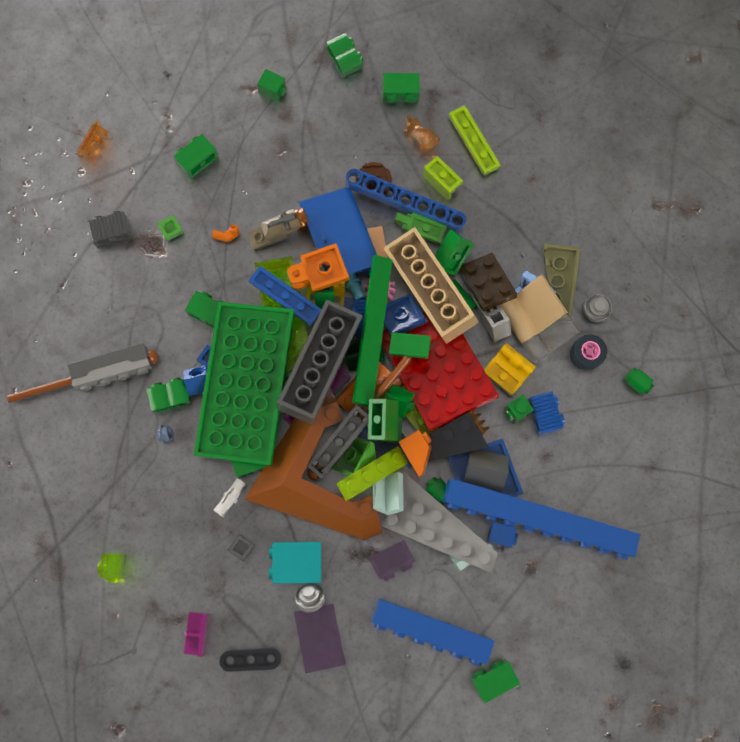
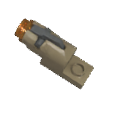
[248,208,309,251]

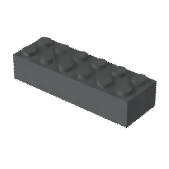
[276,300,362,425]

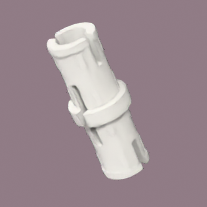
[214,478,247,517]

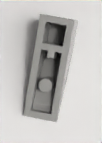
[468,290,512,342]

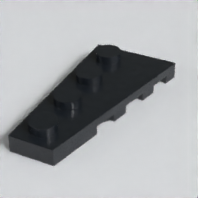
[401,412,489,467]

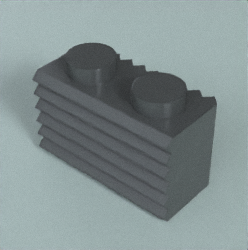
[87,211,132,247]

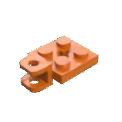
[287,243,349,292]

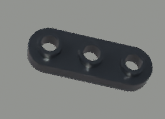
[219,648,281,672]

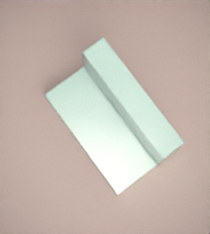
[373,472,403,515]

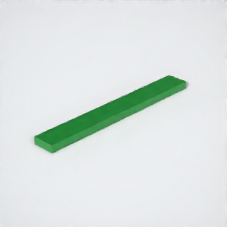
[352,254,392,407]

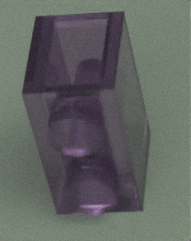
[368,540,415,582]

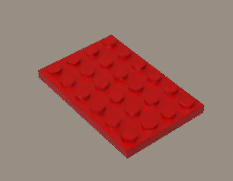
[381,311,499,432]

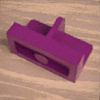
[183,612,210,657]

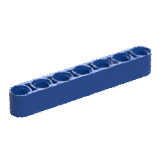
[345,169,467,232]

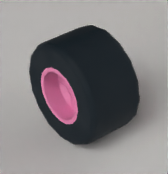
[570,334,607,371]

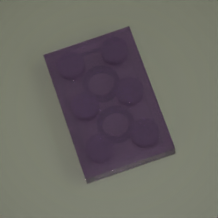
[294,604,345,673]

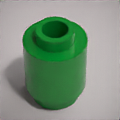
[624,367,654,395]
[425,477,447,505]

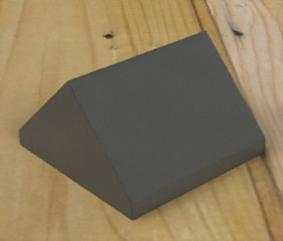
[463,449,509,493]

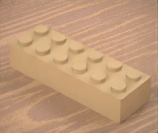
[384,227,479,344]

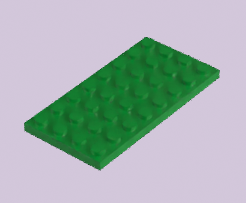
[193,301,295,466]

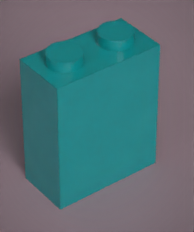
[269,542,321,583]

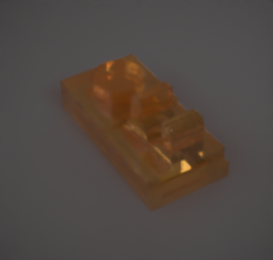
[75,120,108,158]

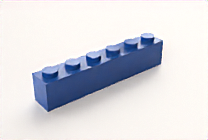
[371,599,495,666]

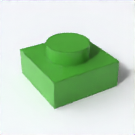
[157,215,184,241]

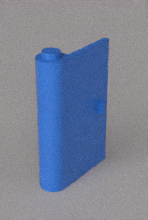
[299,188,377,276]

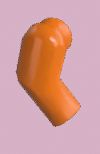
[212,224,240,242]

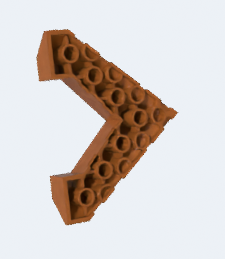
[245,388,382,540]

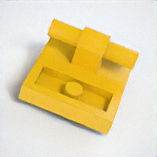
[484,343,536,396]

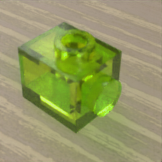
[97,553,126,583]

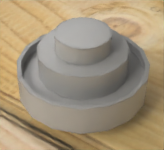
[583,294,612,323]
[295,583,325,612]

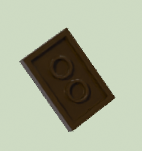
[459,252,517,312]

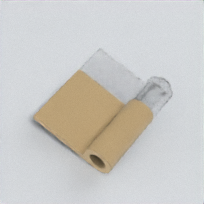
[500,274,581,364]

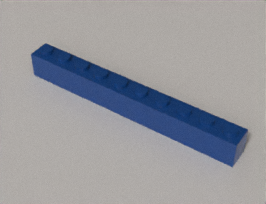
[442,479,640,560]

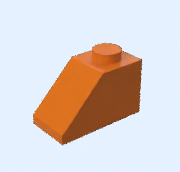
[399,430,432,476]

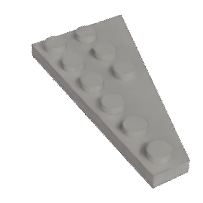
[381,472,498,573]

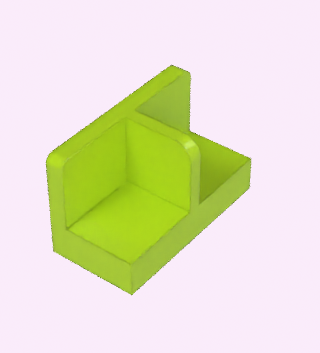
[422,156,463,201]

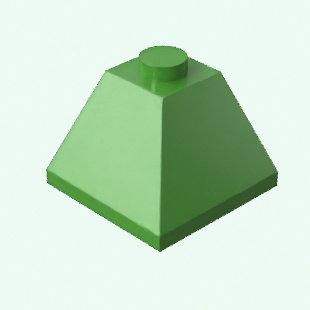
[332,437,376,477]

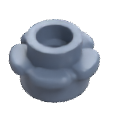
[157,425,173,444]

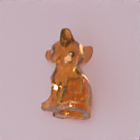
[403,115,440,152]

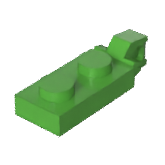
[394,213,447,245]

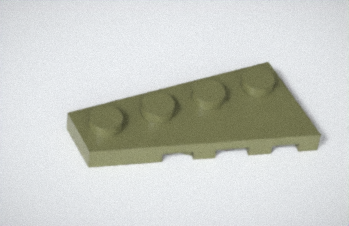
[543,243,581,321]

